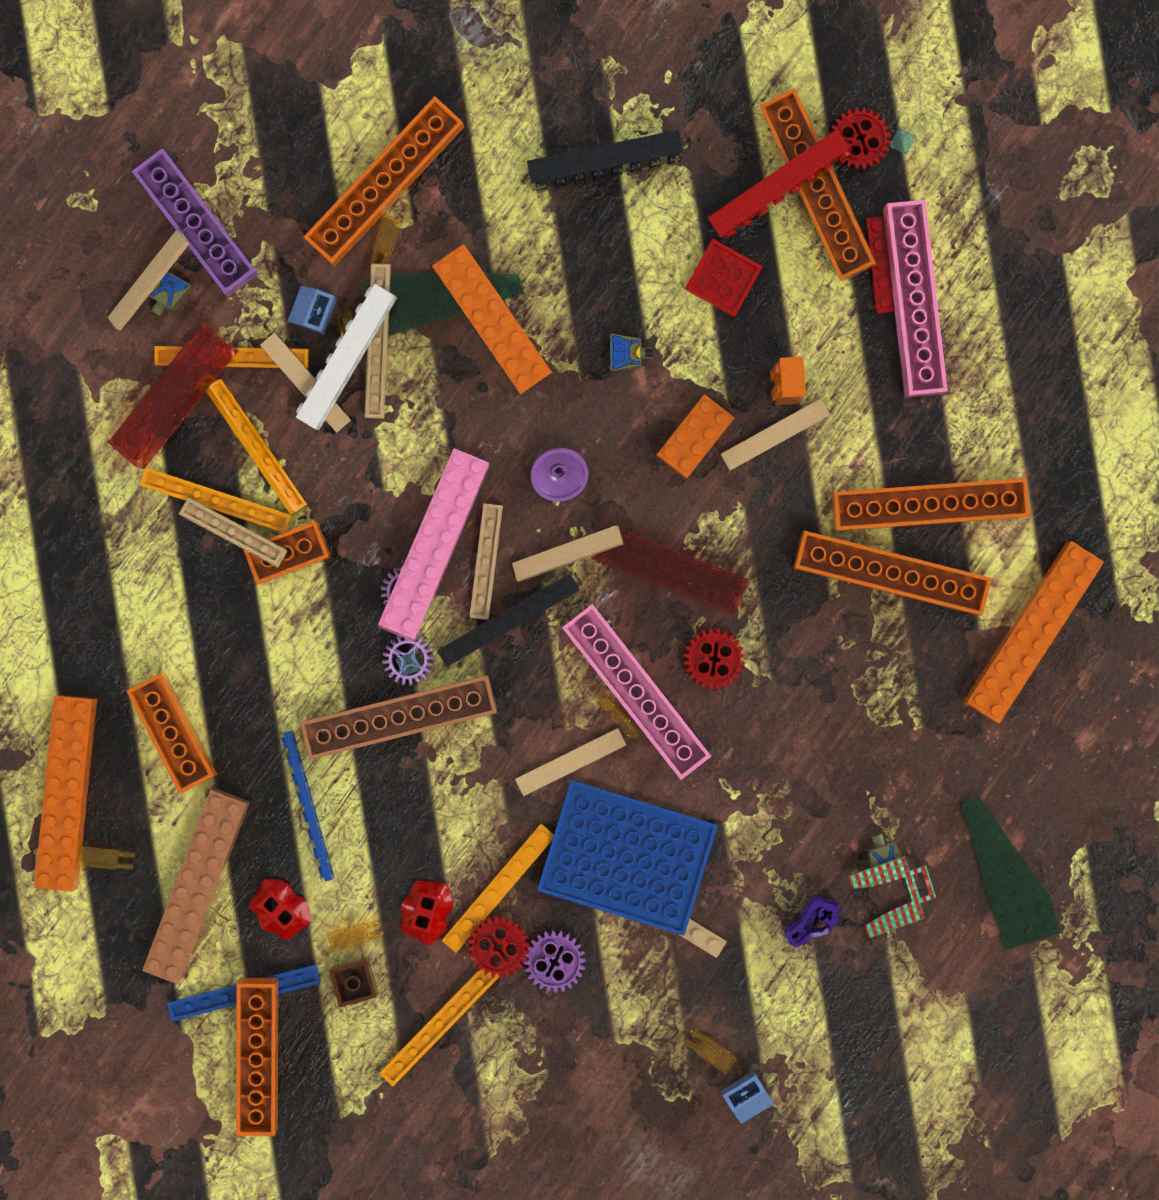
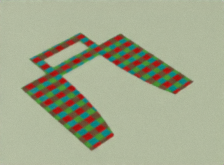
[848,856,936,938]

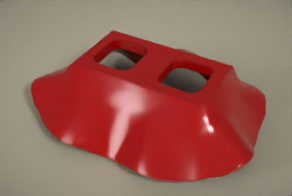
[249,879,311,940]
[401,881,453,945]

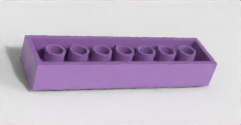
[132,148,259,297]

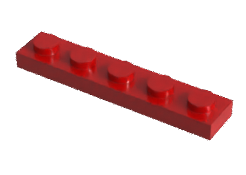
[865,216,895,314]

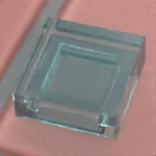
[890,128,916,154]
[396,652,421,677]

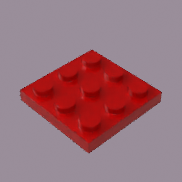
[684,239,763,317]

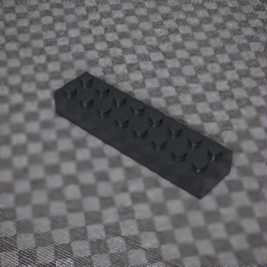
[527,130,684,193]

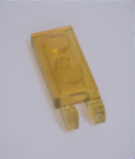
[370,214,402,266]
[599,695,641,740]
[78,846,134,869]
[327,920,384,952]
[683,1029,737,1074]

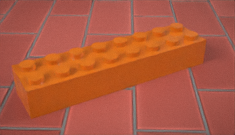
[432,244,552,394]
[236,978,278,1136]

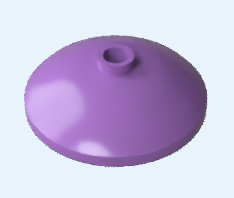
[531,448,588,502]

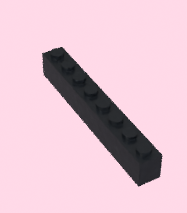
[437,574,580,667]

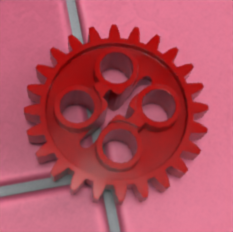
[831,107,891,171]
[683,628,745,690]
[467,915,530,979]

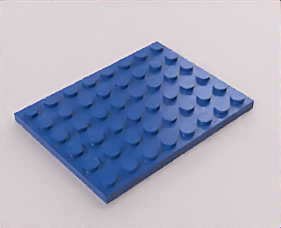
[537,780,718,936]

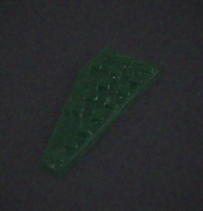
[361,273,525,337]
[960,797,1061,950]

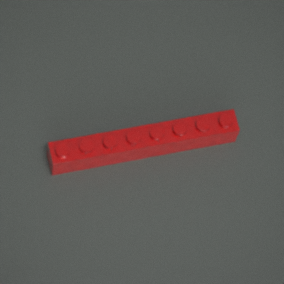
[708,129,852,239]

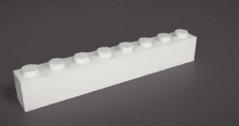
[296,284,397,430]

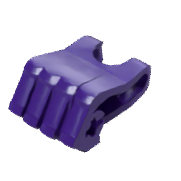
[784,895,840,947]

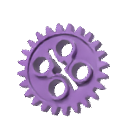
[523,929,586,993]

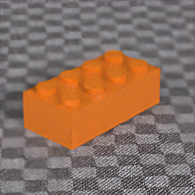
[770,356,806,405]
[656,394,734,479]
[243,521,332,585]

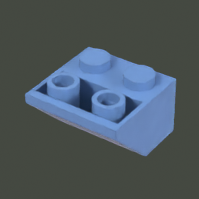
[288,286,337,335]
[721,1071,774,1124]

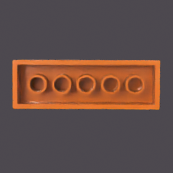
[127,673,218,794]

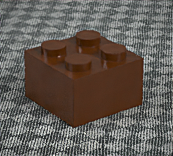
[329,956,379,1008]

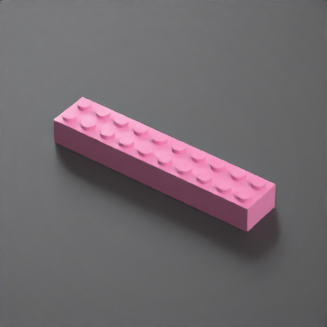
[883,200,948,398]
[378,448,489,642]
[562,604,711,780]

